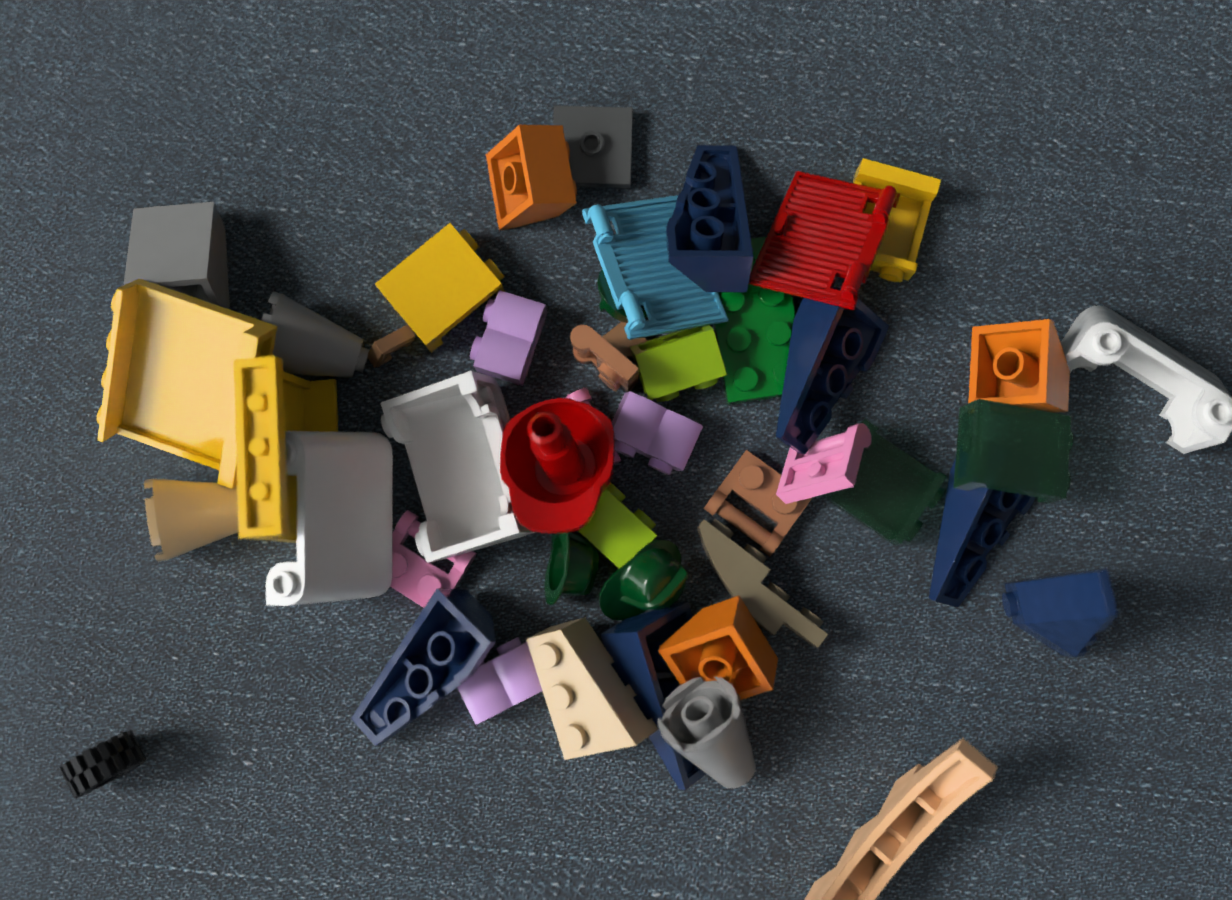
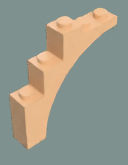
[805,738,998,900]

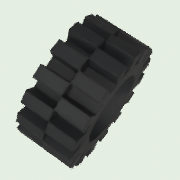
[59,730,147,799]

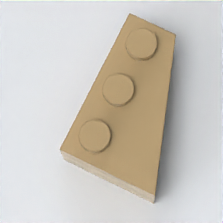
[526,617,658,760]

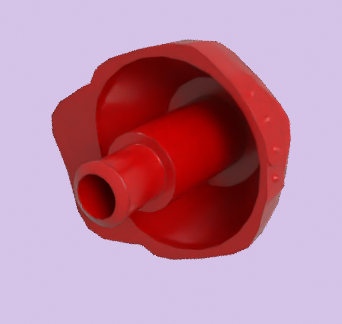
[500,398,615,533]

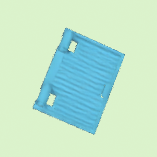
[582,195,729,340]

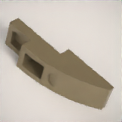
[697,519,828,648]

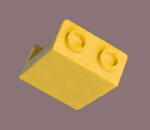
[853,158,941,282]
[375,223,505,353]

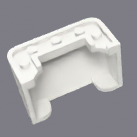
[1061,306,1232,454]
[381,371,535,563]
[266,431,393,606]

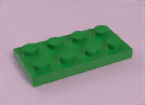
[714,234,795,405]

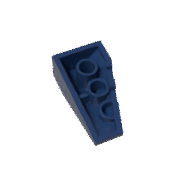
[666,145,753,292]
[775,287,889,455]
[929,432,1050,607]
[1002,569,1118,657]
[351,588,495,746]
[601,601,706,790]

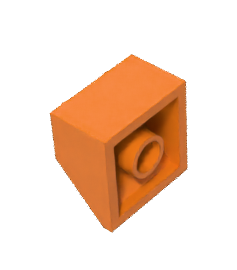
[486,124,577,230]
[968,319,1070,416]
[658,595,778,700]

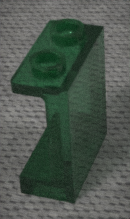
[953,399,1074,504]
[821,419,947,545]

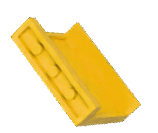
[97,278,278,489]
[233,356,338,543]

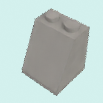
[123,202,230,309]

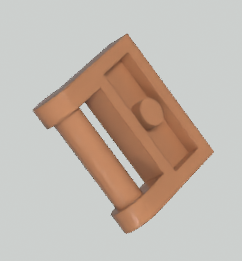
[570,325,639,392]
[703,450,812,557]

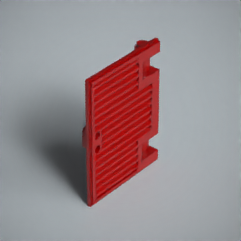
[749,171,900,310]

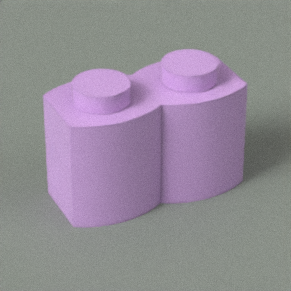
[470,290,547,386]
[612,391,703,475]
[457,637,542,725]

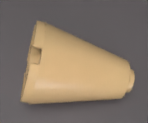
[144,479,239,562]

